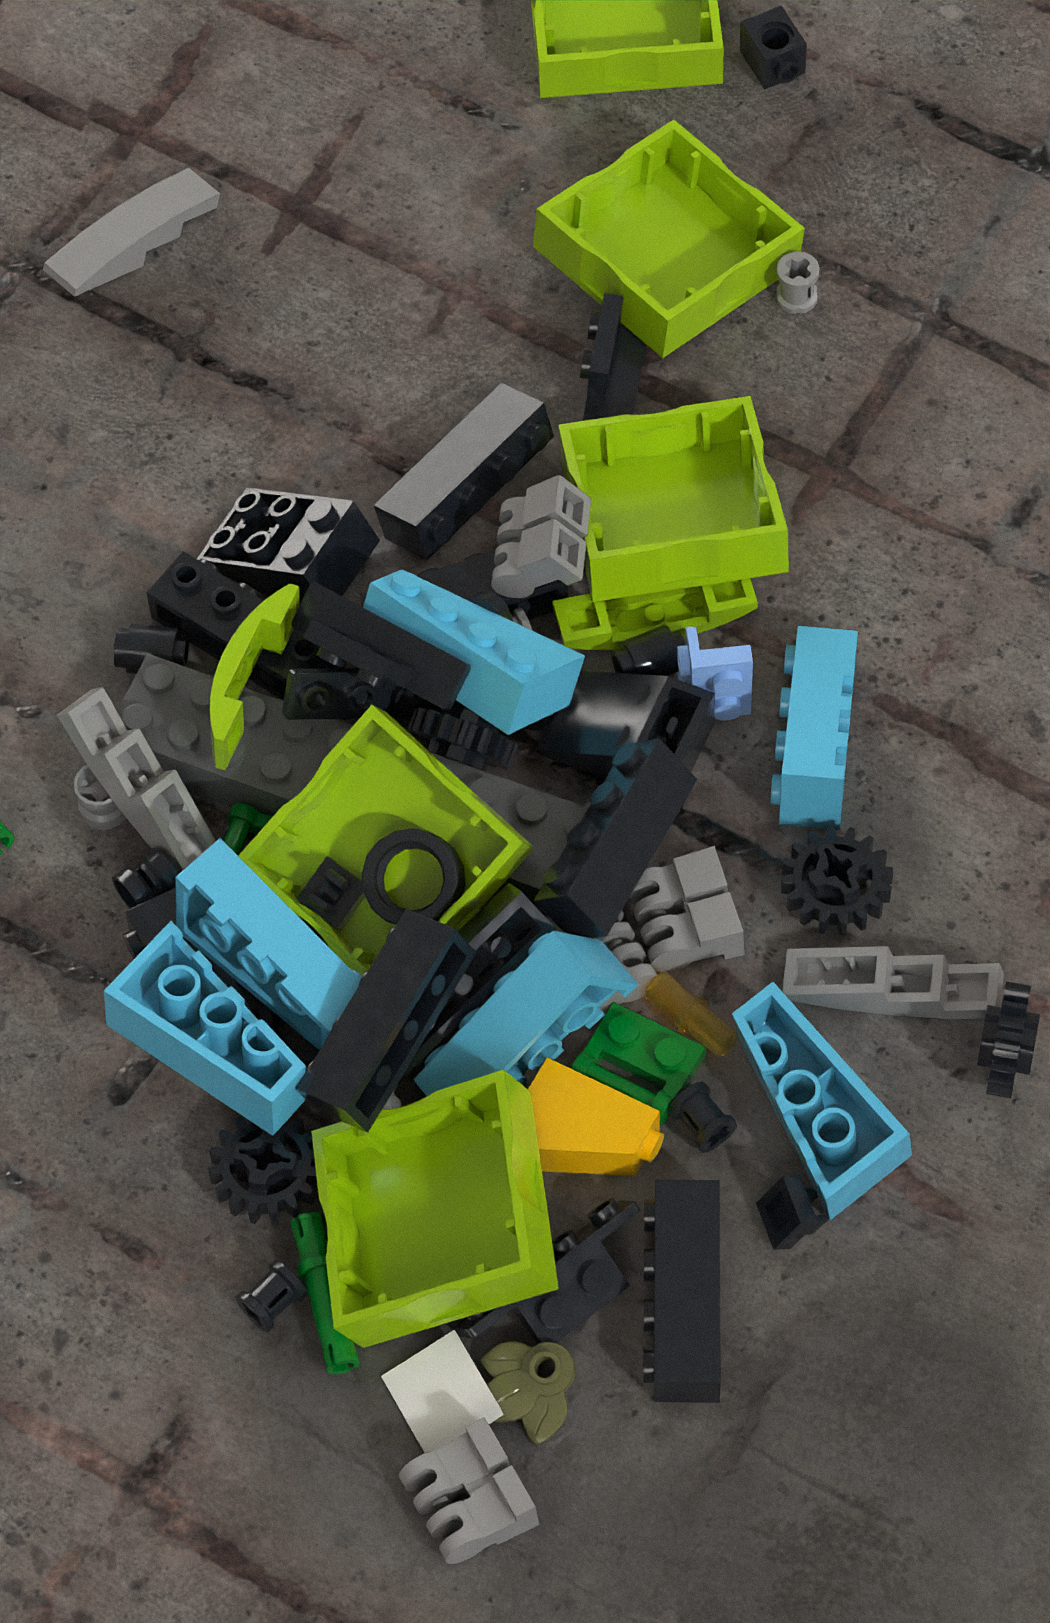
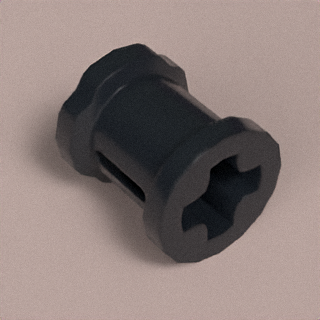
[668,1081,737,1153]
[235,1260,308,1332]

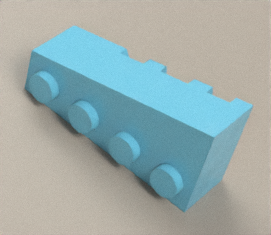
[363,569,585,735]
[770,626,858,830]
[176,838,362,1050]
[104,921,306,1136]
[414,931,639,1096]
[732,982,912,1220]

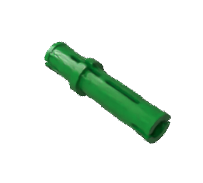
[289,1212,360,1375]

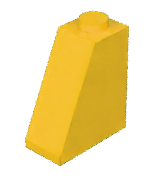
[528,1057,664,1176]

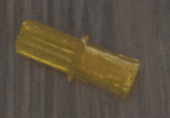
[644,971,738,1056]

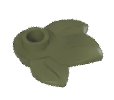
[481,1341,576,1445]

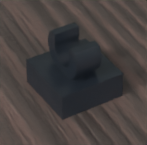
[297,856,365,930]
[756,1175,828,1250]

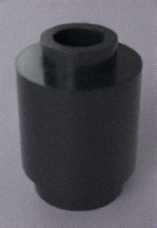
[114,624,189,674]
[611,624,685,676]

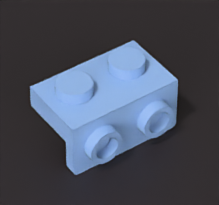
[676,626,753,721]

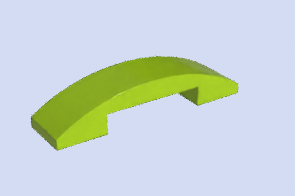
[552,578,758,650]
[210,584,300,770]

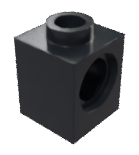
[740,5,807,90]

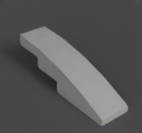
[43,168,220,297]
[57,687,216,874]
[782,946,1004,1019]

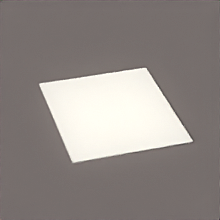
[381,1330,504,1453]

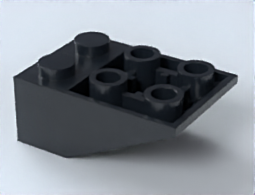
[197,488,380,604]
[536,671,715,779]

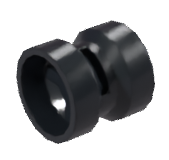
[112,847,178,909]

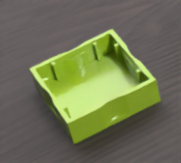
[530,0,724,98]
[533,119,805,358]
[558,396,789,602]
[239,705,535,976]
[311,1069,559,1348]

